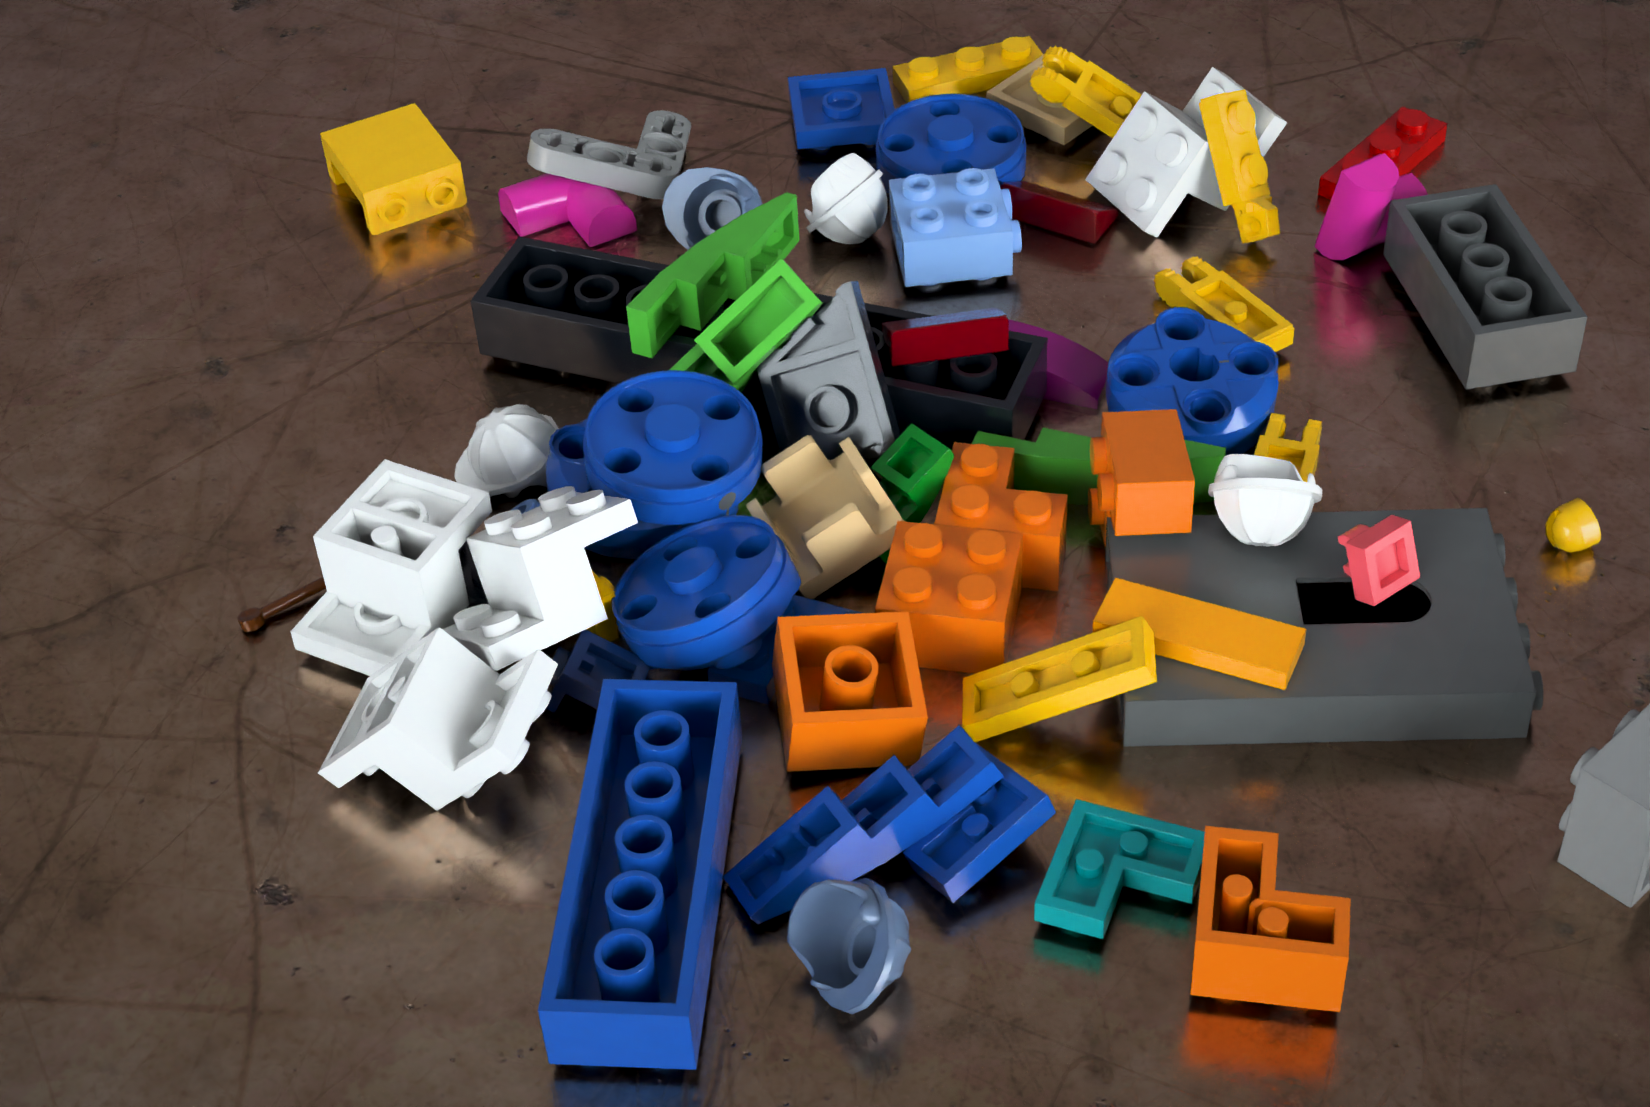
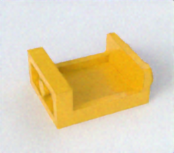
[320,103,467,235]

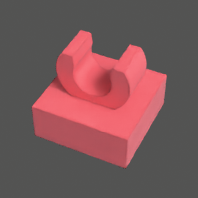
[1338,515,1420,606]

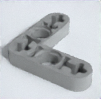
[527,110,691,199]

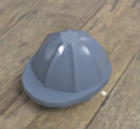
[662,167,763,250]
[787,878,911,1014]

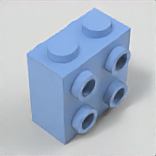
[889,168,1022,287]

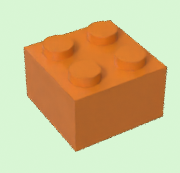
[875,521,1023,674]
[772,611,928,772]

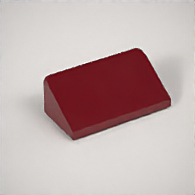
[1001,181,1119,244]
[882,308,1009,366]

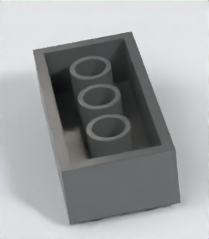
[1383,184,1588,390]

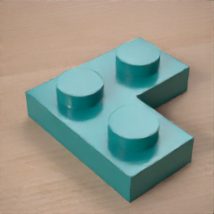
[1034,799,1205,939]

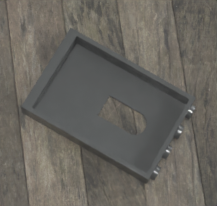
[1105,508,1544,747]

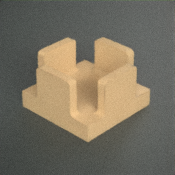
[745,435,904,599]

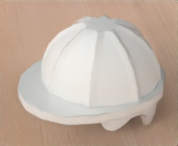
[804,153,888,244]
[454,404,559,498]
[1208,454,1322,547]

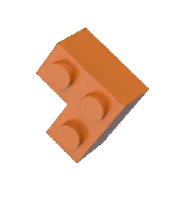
[1088,409,1195,547]
[934,442,1068,591]
[1190,826,1351,1012]

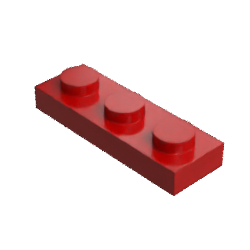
[1318,106,1448,200]

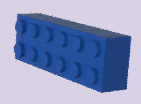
[538,679,742,1070]

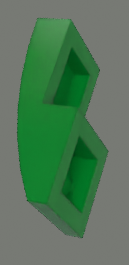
[870,423,954,564]

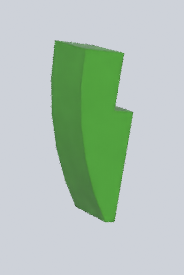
[668,258,823,392]

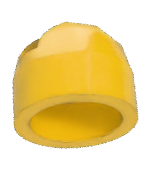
[1545,498,1601,553]

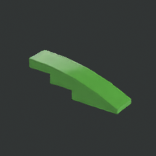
[626,192,800,359]
[972,428,1226,505]

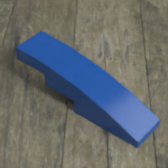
[723,725,1004,924]

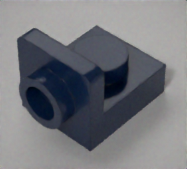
[546,629,651,713]

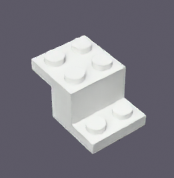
[1085,67,1287,237]
[290,459,492,676]
[442,486,638,671]
[318,627,558,811]

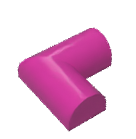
[1315,153,1428,260]
[498,173,637,247]

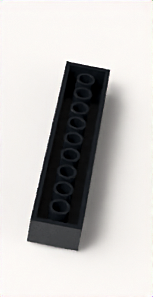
[470,236,1048,451]

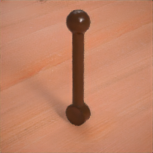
[237,577,326,632]

